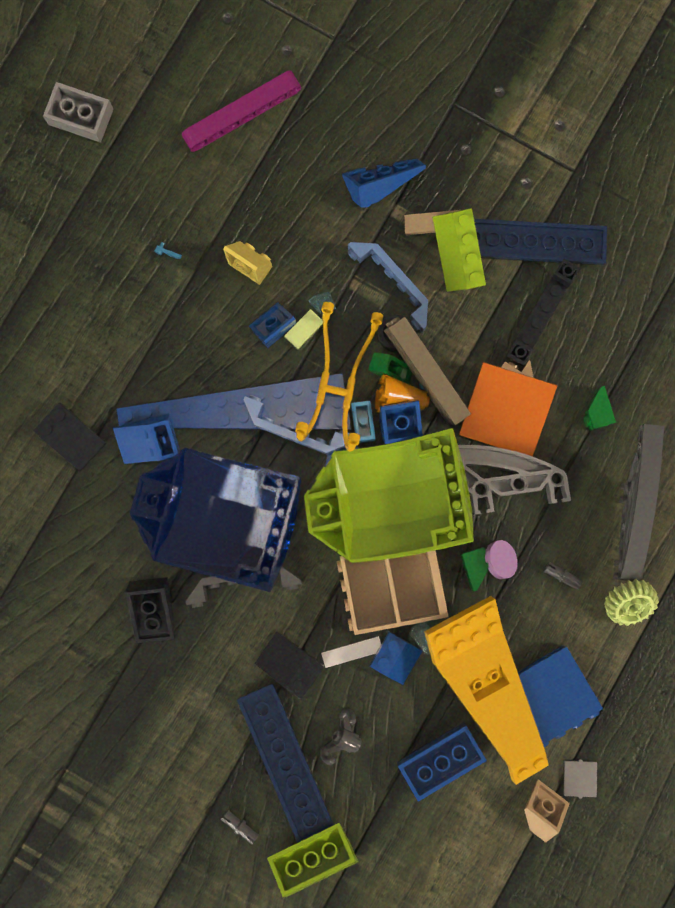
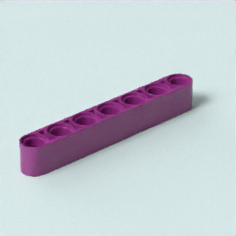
[182,71,302,152]

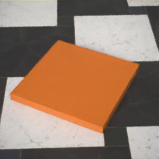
[459,362,557,457]

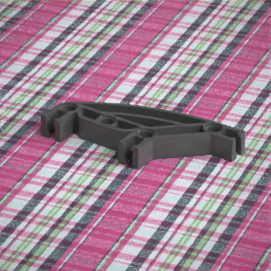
[613,424,664,581]

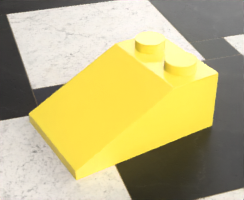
[223,241,272,285]

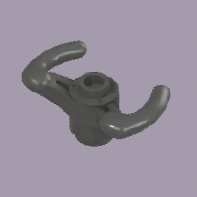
[320,708,362,765]

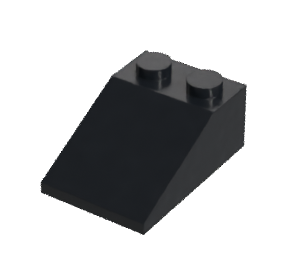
[33,402,106,471]
[125,577,175,643]
[254,631,324,700]

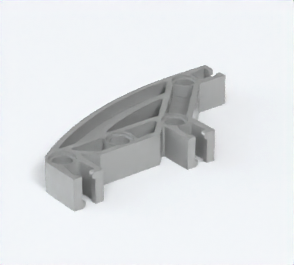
[458,445,571,515]

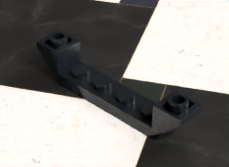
[507,259,580,366]

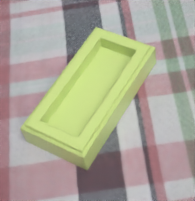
[284,309,323,350]

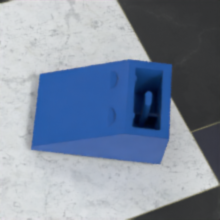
[113,414,180,464]

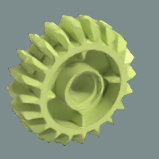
[604,579,659,626]

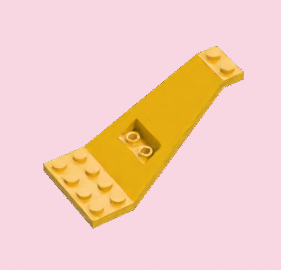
[424,596,549,785]

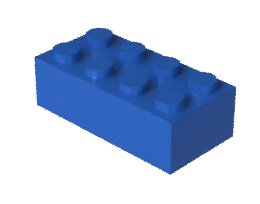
[397,722,487,802]

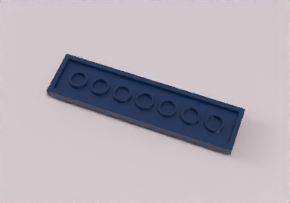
[474,219,607,265]
[237,683,334,843]

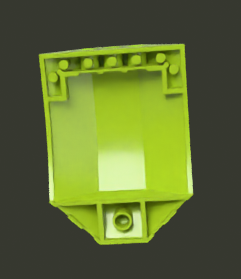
[304,428,474,563]

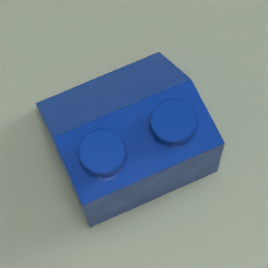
[379,400,423,444]
[369,631,422,685]

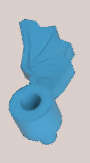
[154,242,182,259]

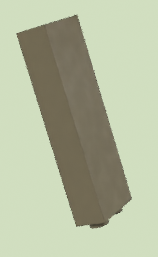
[383,317,471,425]

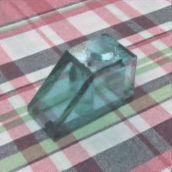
[410,622,430,655]

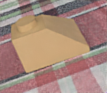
[524,779,570,842]

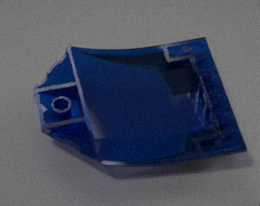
[130,448,301,592]

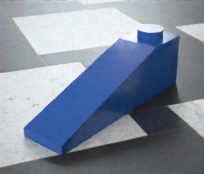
[342,159,426,207]

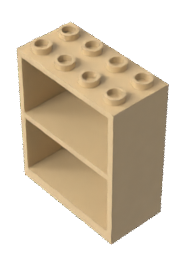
[337,551,448,635]

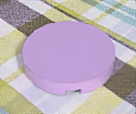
[485,540,518,579]

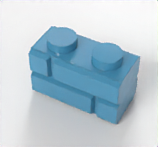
[351,401,375,443]

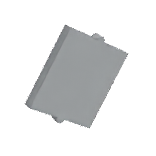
[564,759,597,799]

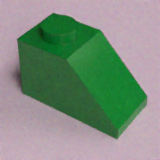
[368,352,412,384]
[583,386,616,431]
[460,547,489,592]

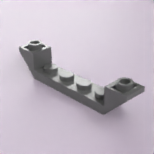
[186,566,302,608]

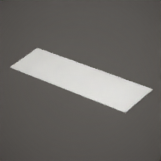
[321,636,381,668]

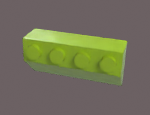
[432,208,486,292]
[267,823,358,897]

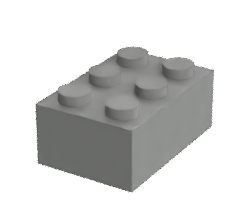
[43,82,113,143]

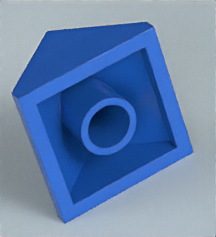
[249,302,296,349]

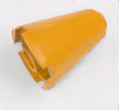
[375,374,430,413]

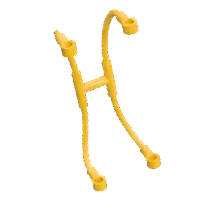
[295,302,383,452]

